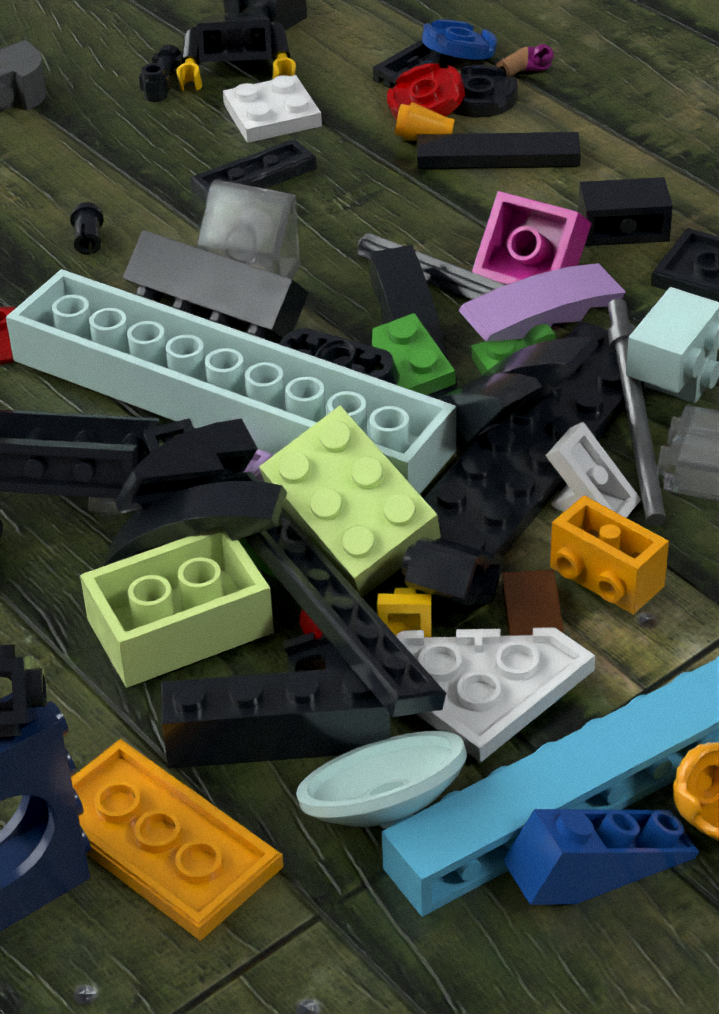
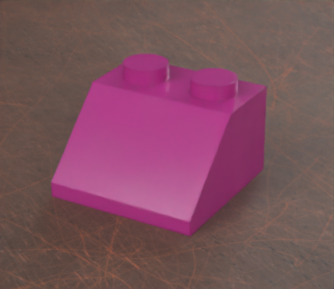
[472,191,591,285]

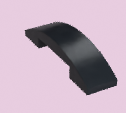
[102,481,287,567]

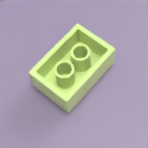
[259,405,441,598]
[80,526,274,688]

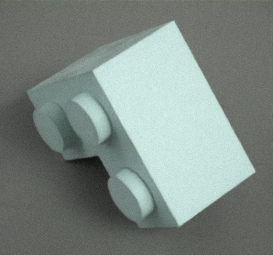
[626,287,719,404]

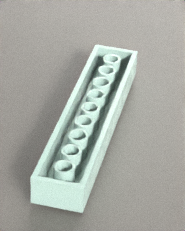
[6,269,456,495]

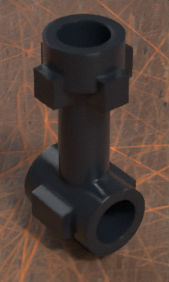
[139,44,182,102]

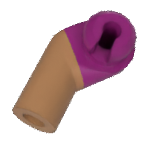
[496,44,554,78]

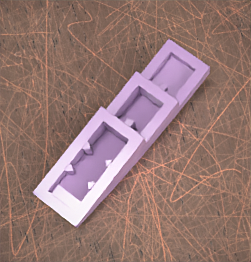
[459,263,626,342]

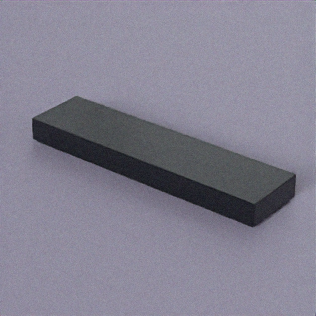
[417,132,581,169]

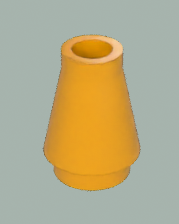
[394,102,455,141]

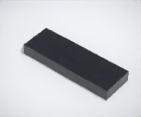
[190,139,317,209]

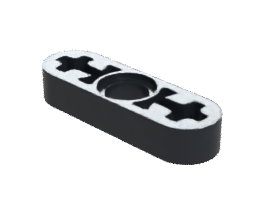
[279,328,400,385]

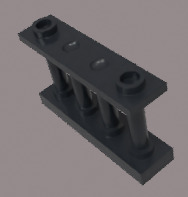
[0,410,159,499]

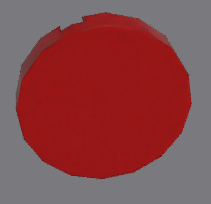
[387,63,465,120]

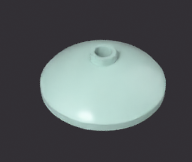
[296,731,467,828]

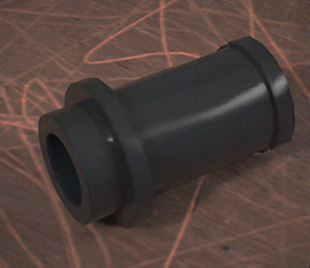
[70,202,104,255]

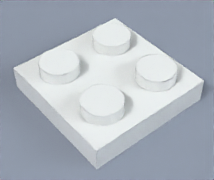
[223,75,322,143]

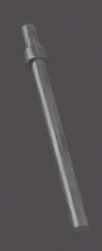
[608,299,666,526]

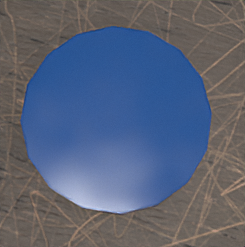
[421,20,498,60]

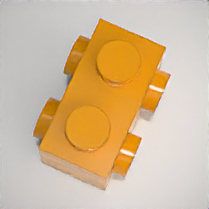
[550,495,669,615]

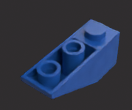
[503,809,699,905]

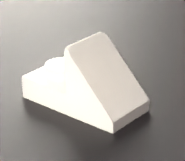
[545,422,641,518]

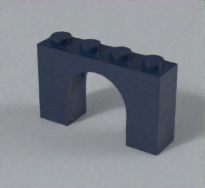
[0,693,91,932]

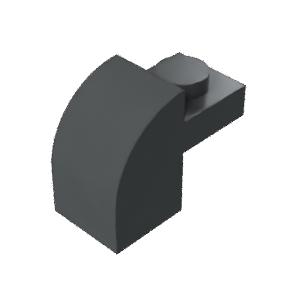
[0,40,47,112]

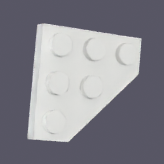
[396,627,595,763]

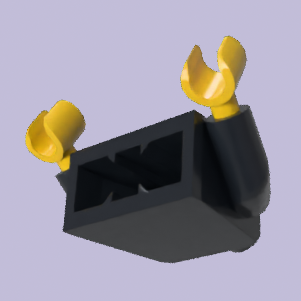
[176,13,296,91]

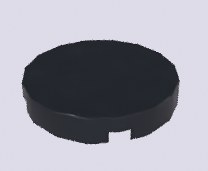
[453,65,518,118]

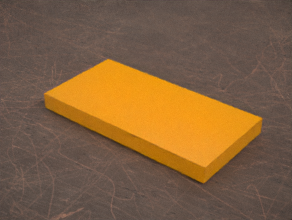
[71,739,284,941]

